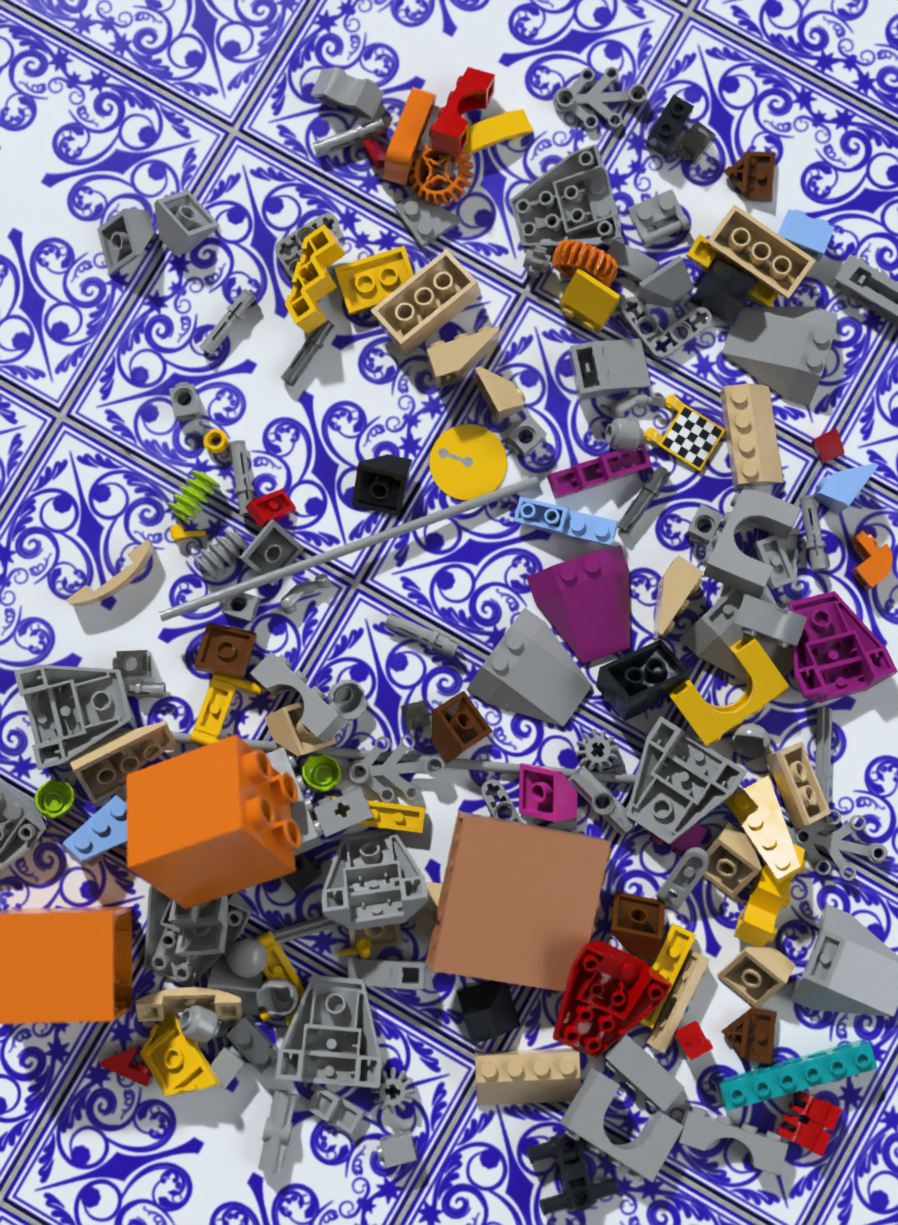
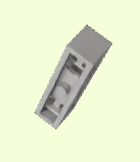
[830,254,898,326]

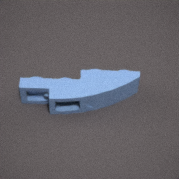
[513,497,619,547]

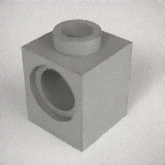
[169,382,203,423]
[507,416,547,458]
[685,504,724,546]
[220,592,261,623]
[210,1044,247,1089]
[376,1129,417,1168]

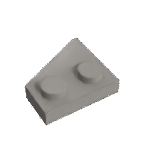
[394,193,461,248]
[753,527,800,590]

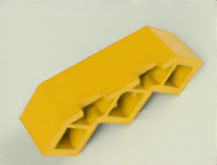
[285,224,346,334]
[734,843,806,947]

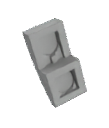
[606,240,660,282]
[306,1085,367,1135]

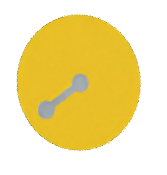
[429,424,507,500]

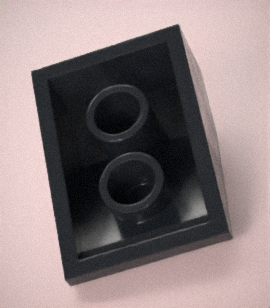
[596,639,691,721]

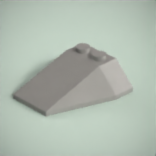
[722,307,837,407]
[467,608,592,727]
[14,665,133,770]
[626,716,748,844]
[321,829,428,930]
[275,975,382,1088]

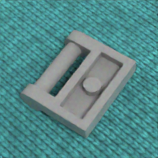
[627,189,690,248]

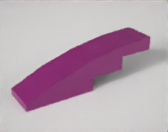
[547,443,652,499]

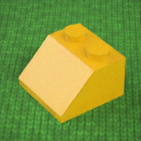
[559,268,620,333]

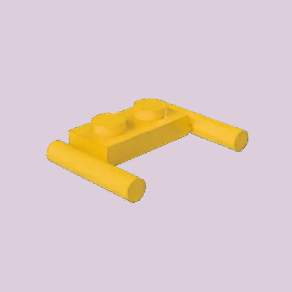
[190,674,263,746]
[225,931,306,1022]

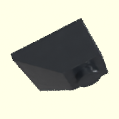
[690,259,758,326]
[352,454,412,516]
[456,980,521,1045]

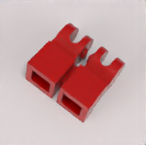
[777,1090,842,1156]

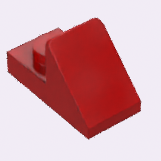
[245,488,296,528]
[675,1021,714,1061]
[100,1044,154,1087]

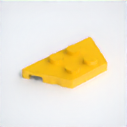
[140,1012,221,1096]

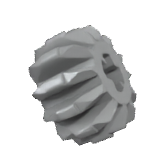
[575,729,619,772]
[371,1067,415,1113]

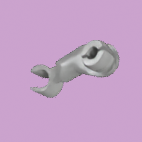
[610,392,665,419]
[280,574,332,615]

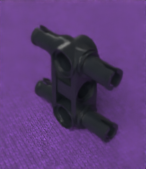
[526,1131,619,1216]

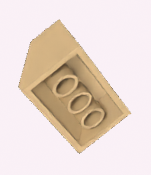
[706,204,816,300]
[370,249,481,356]
[719,383,784,490]
[475,1048,581,1106]

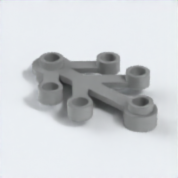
[553,67,648,132]
[347,734,445,803]
[789,809,888,881]

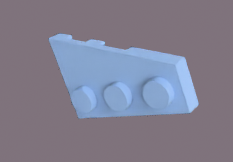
[61,795,127,864]

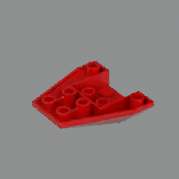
[553,941,672,1058]

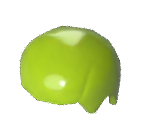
[302,753,341,792]
[35,780,75,819]

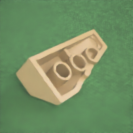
[69,721,176,805]

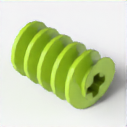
[167,470,221,526]

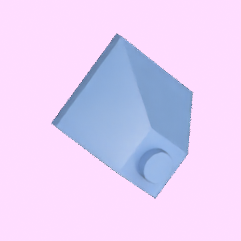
[815,463,878,514]

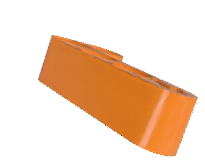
[383,87,436,186]

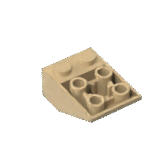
[427,325,500,389]
[653,555,704,640]

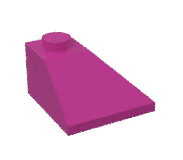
[519,763,578,822]

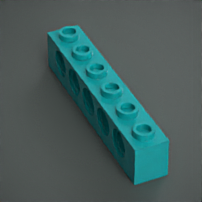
[716,1039,878,1111]

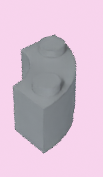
[311,67,384,119]
[734,594,807,648]

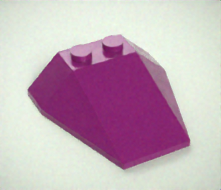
[526,546,630,664]
[788,591,898,703]

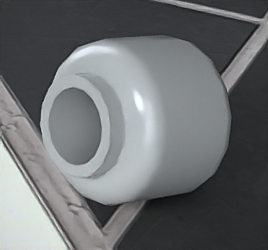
[605,418,644,450]
[179,1005,220,1044]

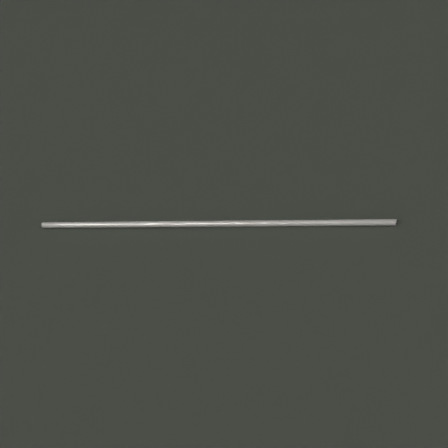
[107,728,637,785]

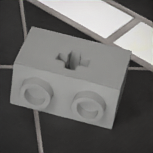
[313,786,374,837]

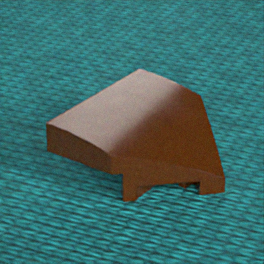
[724,150,776,202]
[722,1008,777,1064]

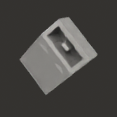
[568,339,651,401]

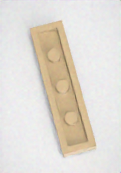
[646,950,710,1053]

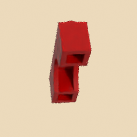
[429,67,495,157]

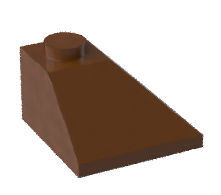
[432,691,493,764]
[610,891,665,960]

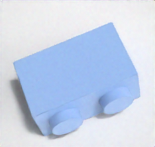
[778,209,835,261]

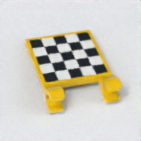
[644,394,725,472]

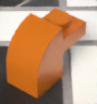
[850,530,893,591]

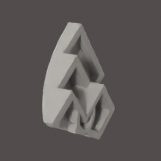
[168,895,228,957]

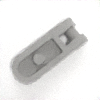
[655,847,710,910]

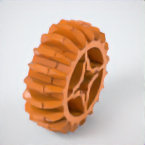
[408,143,474,207]
[552,240,618,287]

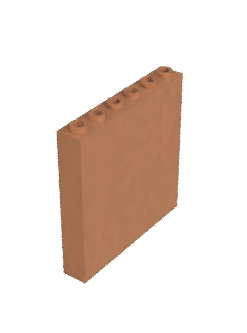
[425,811,611,992]

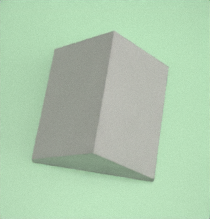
[239,519,304,586]
[207,957,264,1016]

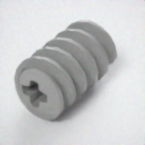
[192,526,248,578]

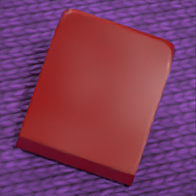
[363,140,387,170]
[811,428,845,464]

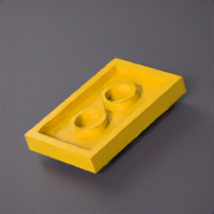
[334,246,414,316]

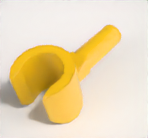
[170,524,206,541]
[338,938,372,959]

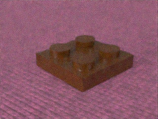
[194,622,257,681]

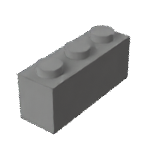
[604,1034,685,1112]

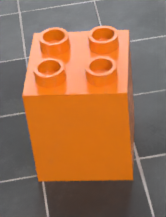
[126,735,302,909]
[0,906,133,1024]

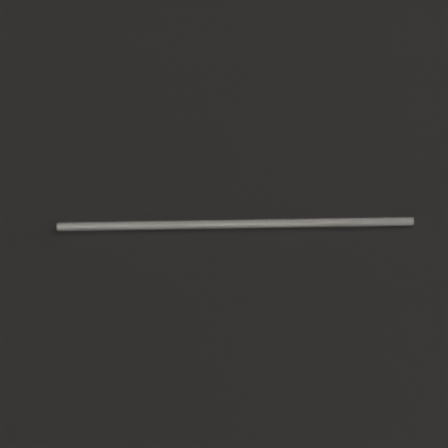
[159,476,539,622]

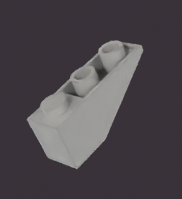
[347,958,425,989]

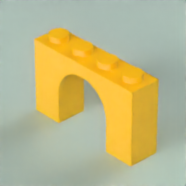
[668,634,790,746]

